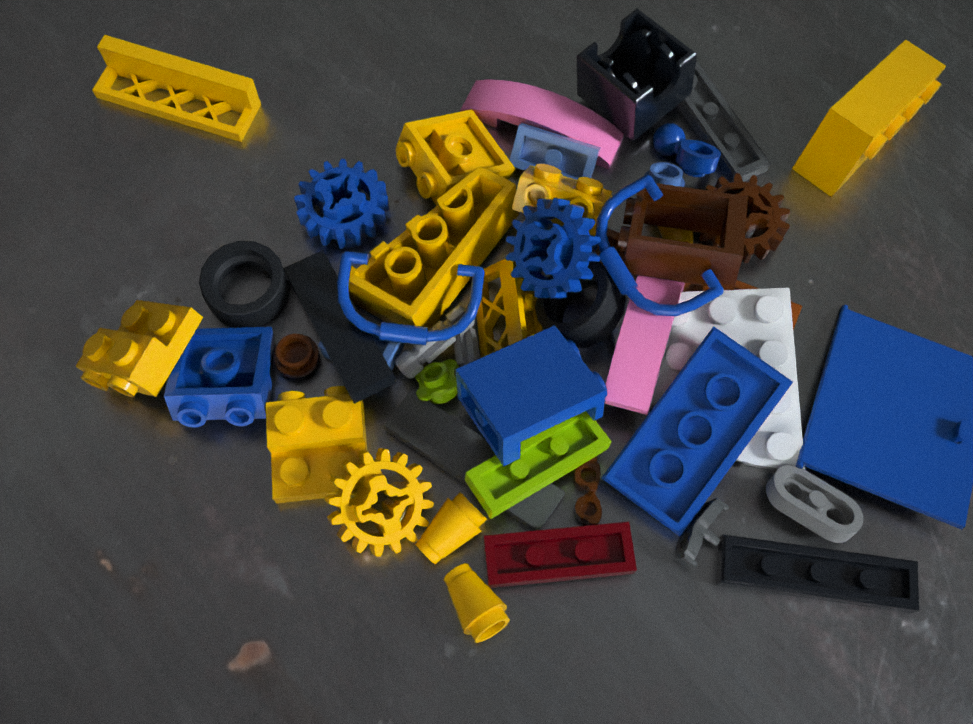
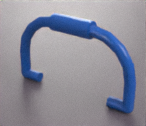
[596,175,724,316]
[337,251,485,345]

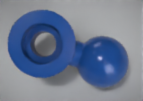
[653,123,721,177]

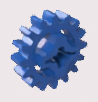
[294,159,389,249]
[506,198,601,299]

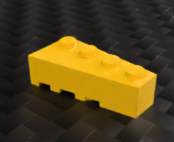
[792,39,946,198]
[349,166,520,330]

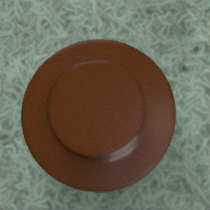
[273,334,320,378]

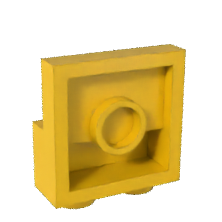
[396,109,515,206]
[512,163,613,236]
[75,300,203,398]
[266,386,367,504]

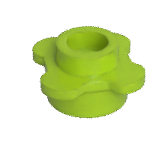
[415,359,459,404]

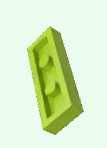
[464,411,612,519]

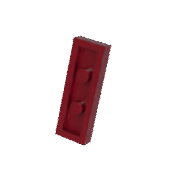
[483,522,637,588]

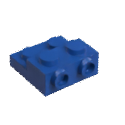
[164,327,275,428]

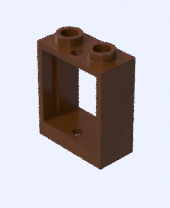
[617,183,748,291]

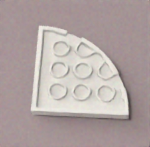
[611,288,805,471]

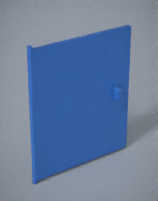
[796,304,973,530]

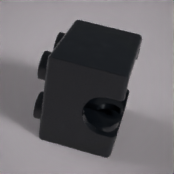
[576,8,697,141]

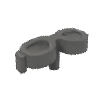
[677,498,730,568]

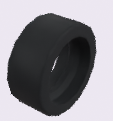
[199,241,290,328]
[535,262,626,348]

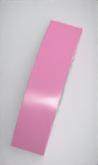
[460,79,624,169]
[605,275,685,415]

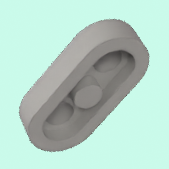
[766,465,863,543]

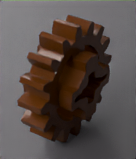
[699,173,790,264]

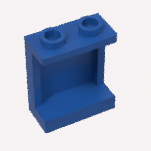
[456,325,607,467]

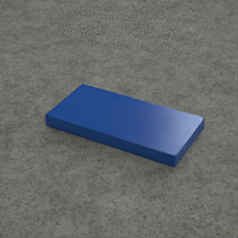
[601,326,793,537]

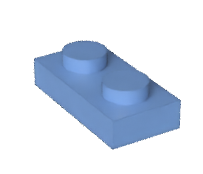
[509,123,601,180]

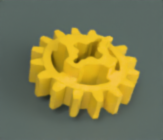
[325,448,434,557]

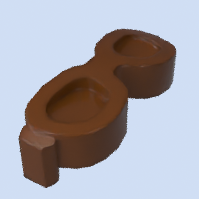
[573,456,602,526]

